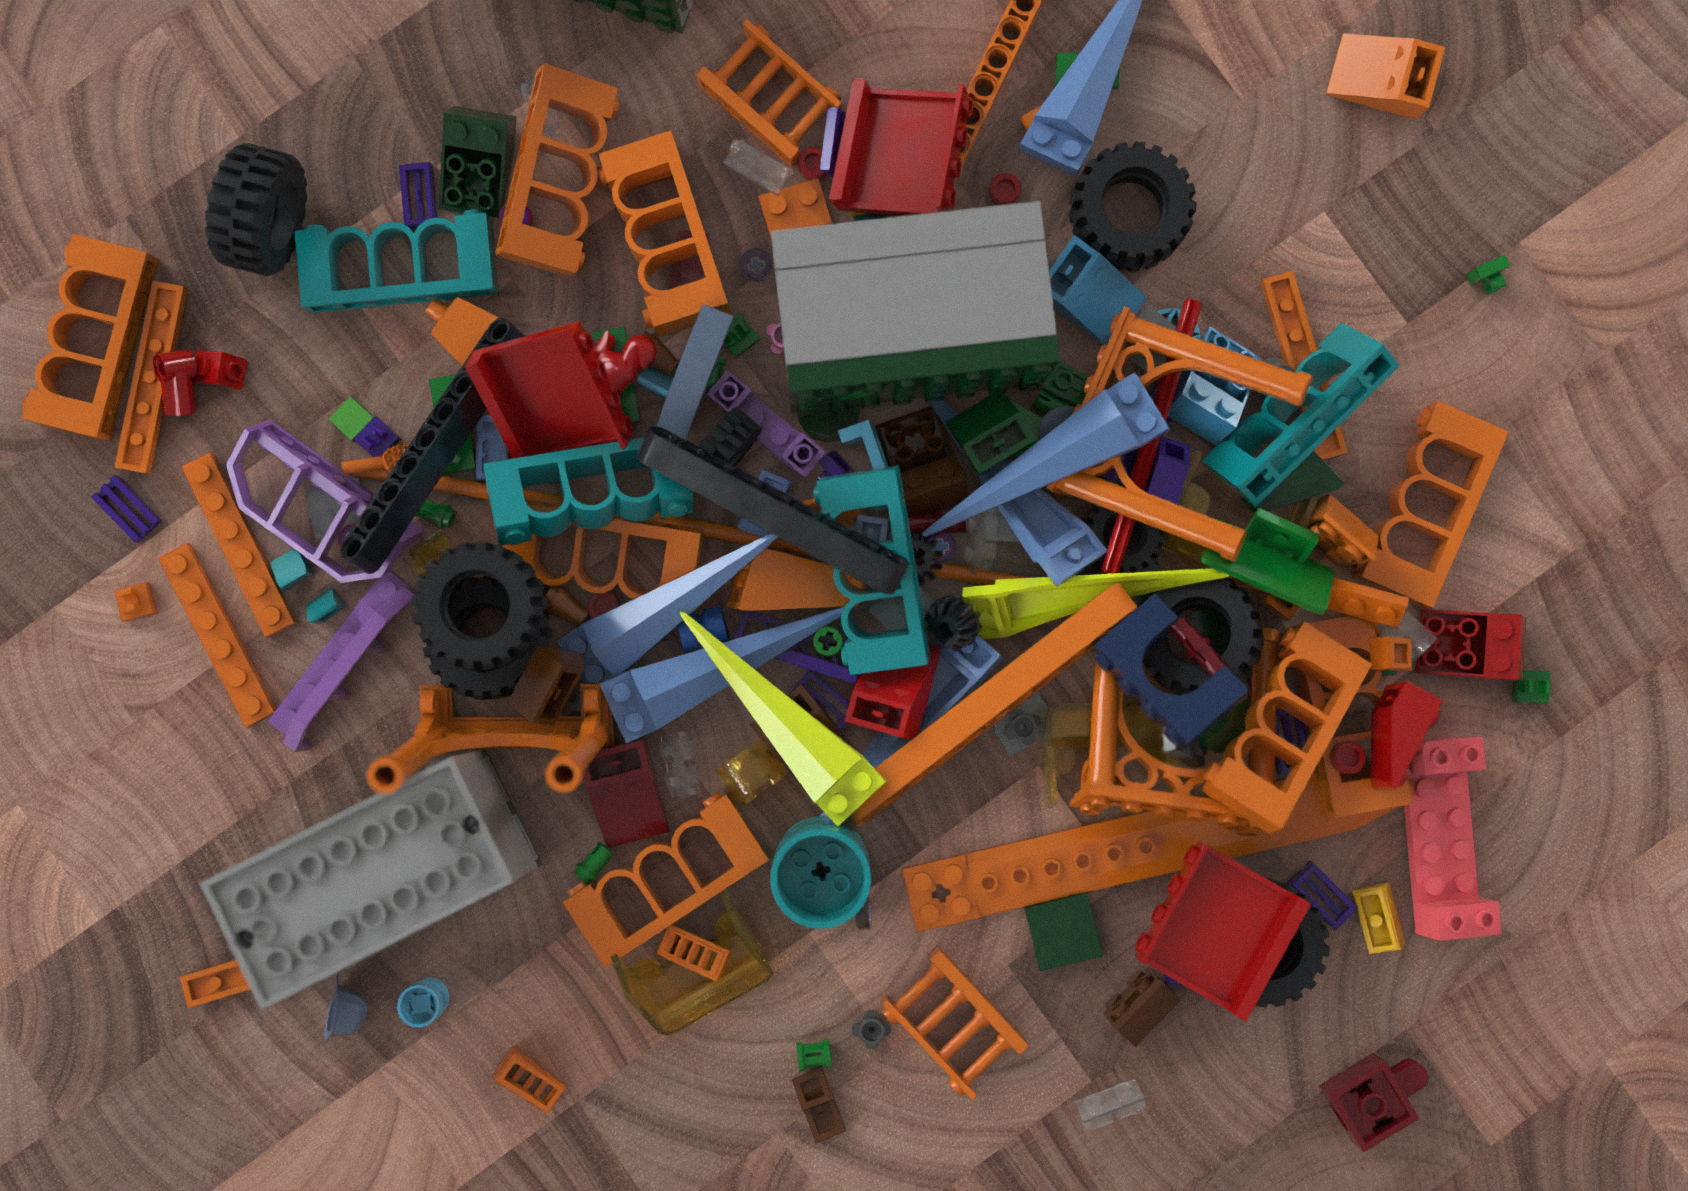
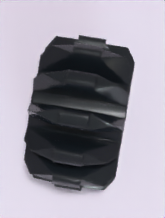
[892,532,943,587]
[924,593,982,651]

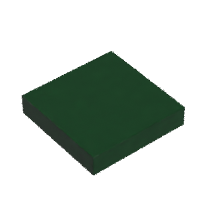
[1024,892,1103,971]

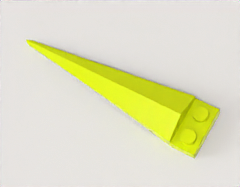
[962,569,1230,639]
[680,612,886,826]

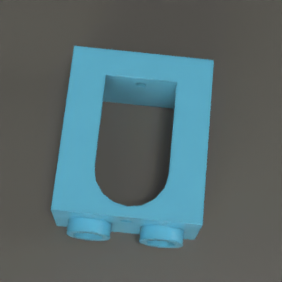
[838,420,889,511]

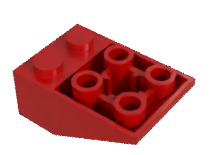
[1416,609,1527,681]
[844,644,942,740]
[1371,681,1443,790]

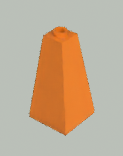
[726,546,867,611]

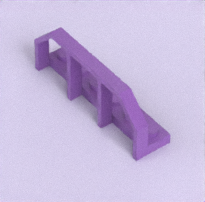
[226,419,424,583]
[267,571,418,752]

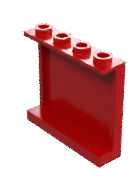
[829,78,973,216]
[465,321,633,459]
[1134,841,1311,1022]

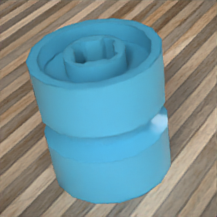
[397,977,450,1028]

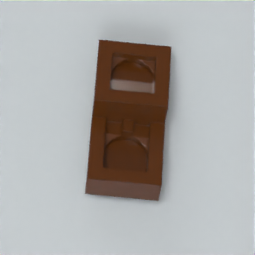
[792,1068,847,1143]

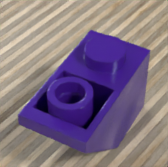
[1144,436,1190,505]

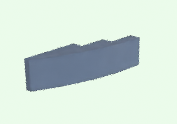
[656,304,734,440]

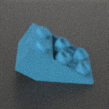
[1049,235,1147,345]
[1168,326,1263,445]

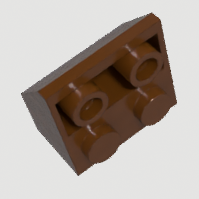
[508,646,584,726]
[1103,967,1181,1047]

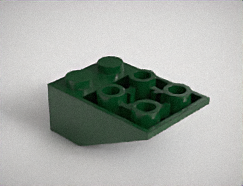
[439,106,517,218]

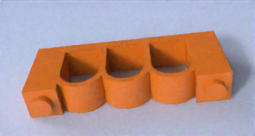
[495,63,619,277]
[597,130,731,338]
[22,234,159,442]
[1353,401,1509,609]
[502,499,704,599]
[1287,615,1414,818]
[1202,621,1372,834]
[562,792,770,968]

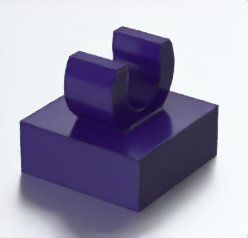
[354,416,401,457]
[815,450,855,481]

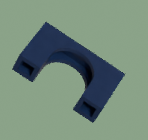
[1094,593,1249,750]

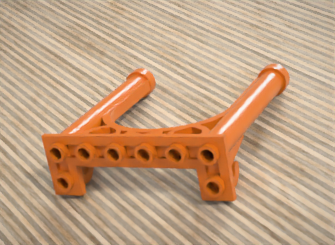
[1047,306,1313,562]
[1070,628,1282,836]
[367,683,615,794]

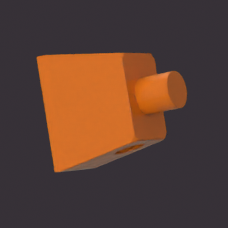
[425,297,499,365]

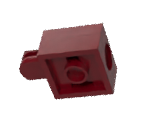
[1319,1053,1429,1153]

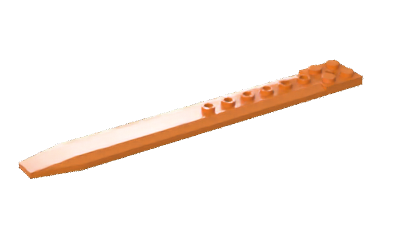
[902,767,1400,932]

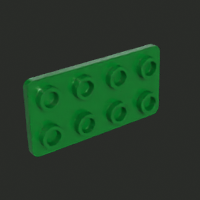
[1201,508,1334,615]

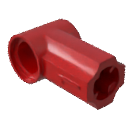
[153,349,197,416]

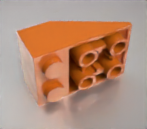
[1326,34,1445,120]
[1297,493,1379,567]

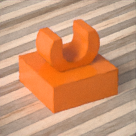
[114,582,157,622]

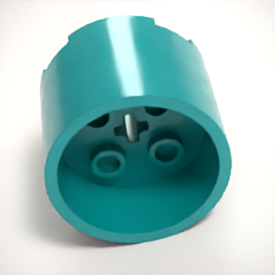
[770,816,871,929]

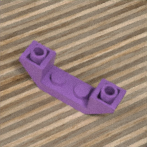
[707,370,826,477]

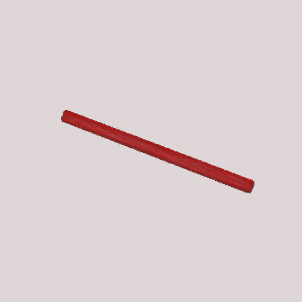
[1101,298,1202,574]

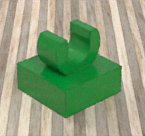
[1465,255,1510,295]
[724,312,761,359]
[1512,670,1551,703]

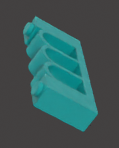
[295,209,499,313]
[1201,322,1400,507]
[483,437,693,546]
[813,466,931,675]

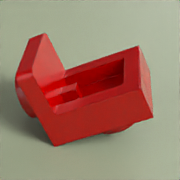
[192,350,247,390]

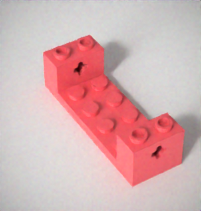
[1404,736,1502,941]

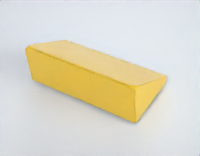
[1352,882,1406,954]

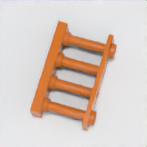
[696,19,842,168]
[882,945,1029,1100]

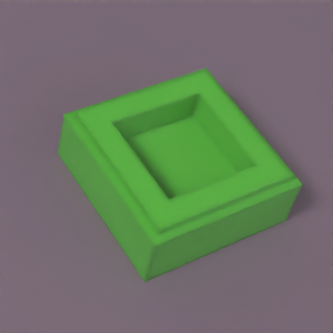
[328,396,374,442]

